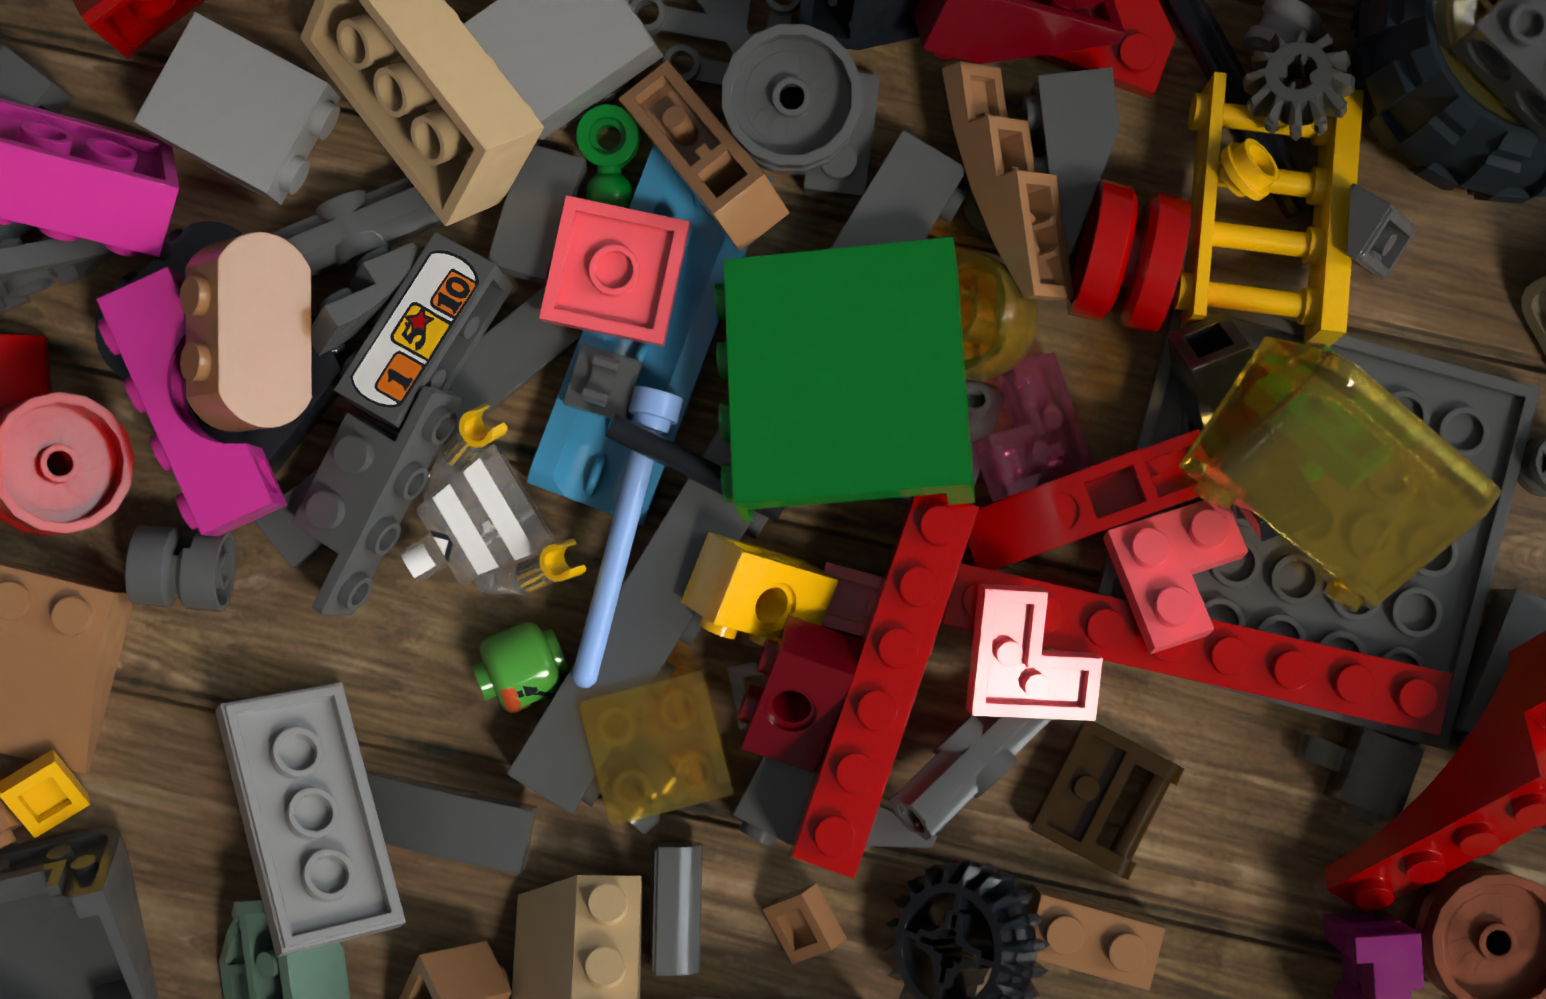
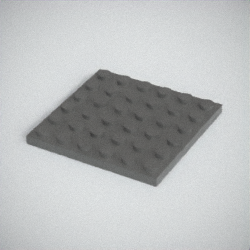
[1095,304,1541,750]

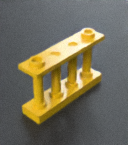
[1172,72,1364,347]

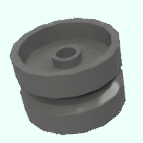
[722,24,862,175]

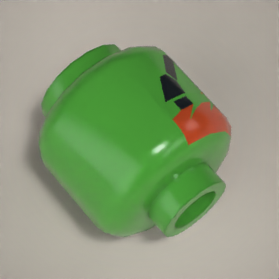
[471,621,569,713]

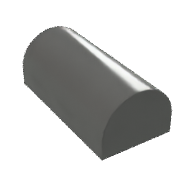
[648,840,703,976]

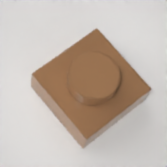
[762,883,847,964]

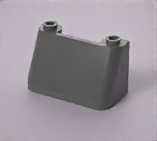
[0,826,158,999]

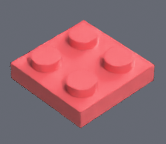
[539,195,690,347]

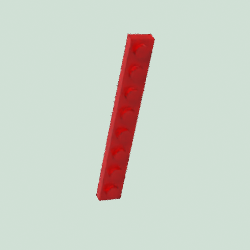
[941,563,1453,736]

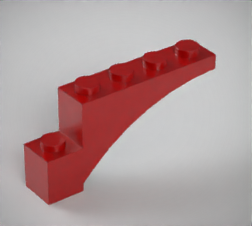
[1324,631,1546,914]

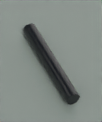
[605,414,784,522]

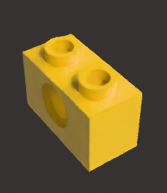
[681,532,839,646]

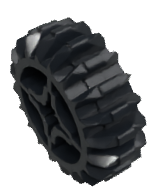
[884,859,1050,999]

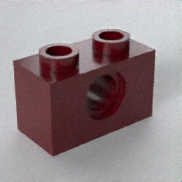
[737,614,861,773]

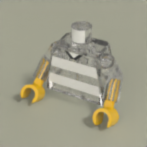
[400,403,586,595]

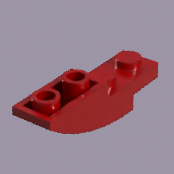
[968,429,1221,571]

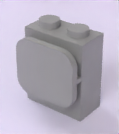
[464,0,664,140]
[134,12,341,205]

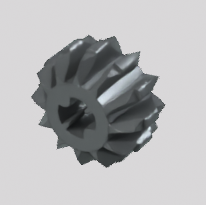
[1243,27,1355,141]

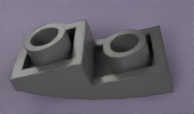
[488,145,587,286]
[311,242,420,356]

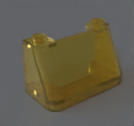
[1179,336,1501,613]

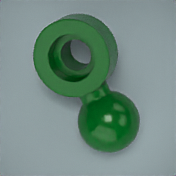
[576,104,640,208]

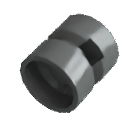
[125,524,236,612]

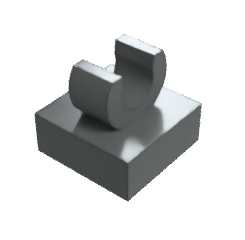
[563,343,643,420]

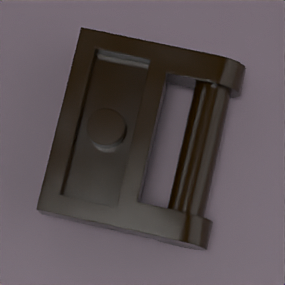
[1028,720,1185,880]

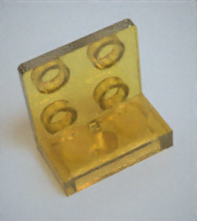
[580,668,735,825]

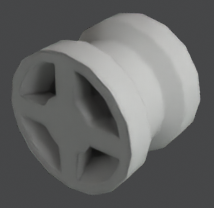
[1243,0,1323,54]

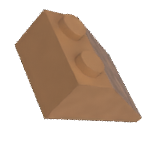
[0,563,133,774]

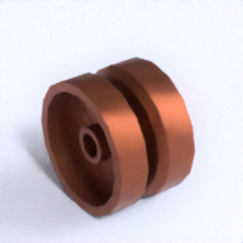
[1406,863,1546,999]

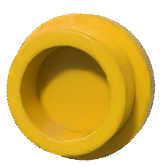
[1220,138,1279,201]

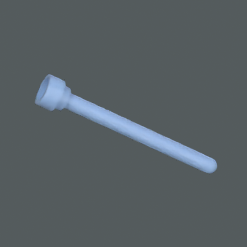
[572,386,683,688]

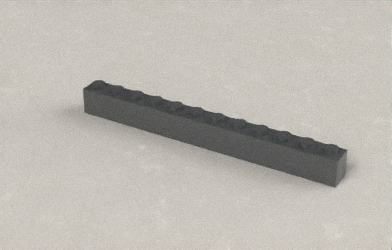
[507,130,969,814]

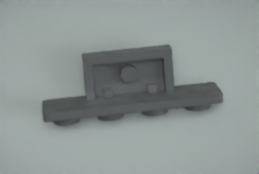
[292,386,462,615]

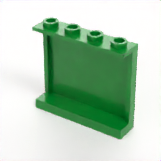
[714,237,975,522]

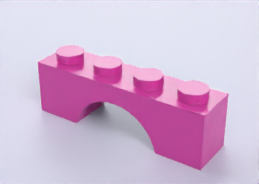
[96,267,287,537]

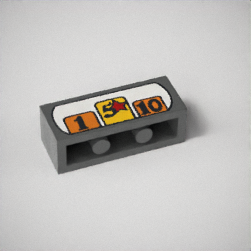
[334,232,514,433]

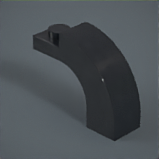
[1166,311,1322,542]

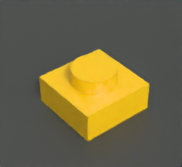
[0,749,90,838]

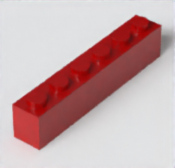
[788,494,979,879]

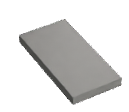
[215,682,406,958]

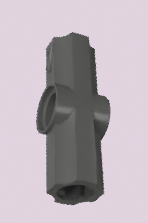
[271,177,443,279]
[889,715,1051,841]

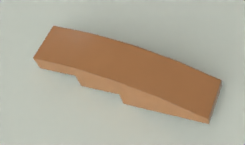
[942,61,1074,301]

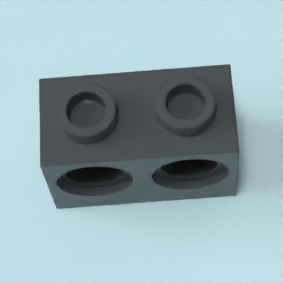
[1450,0,1546,144]

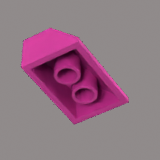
[0,98,179,257]

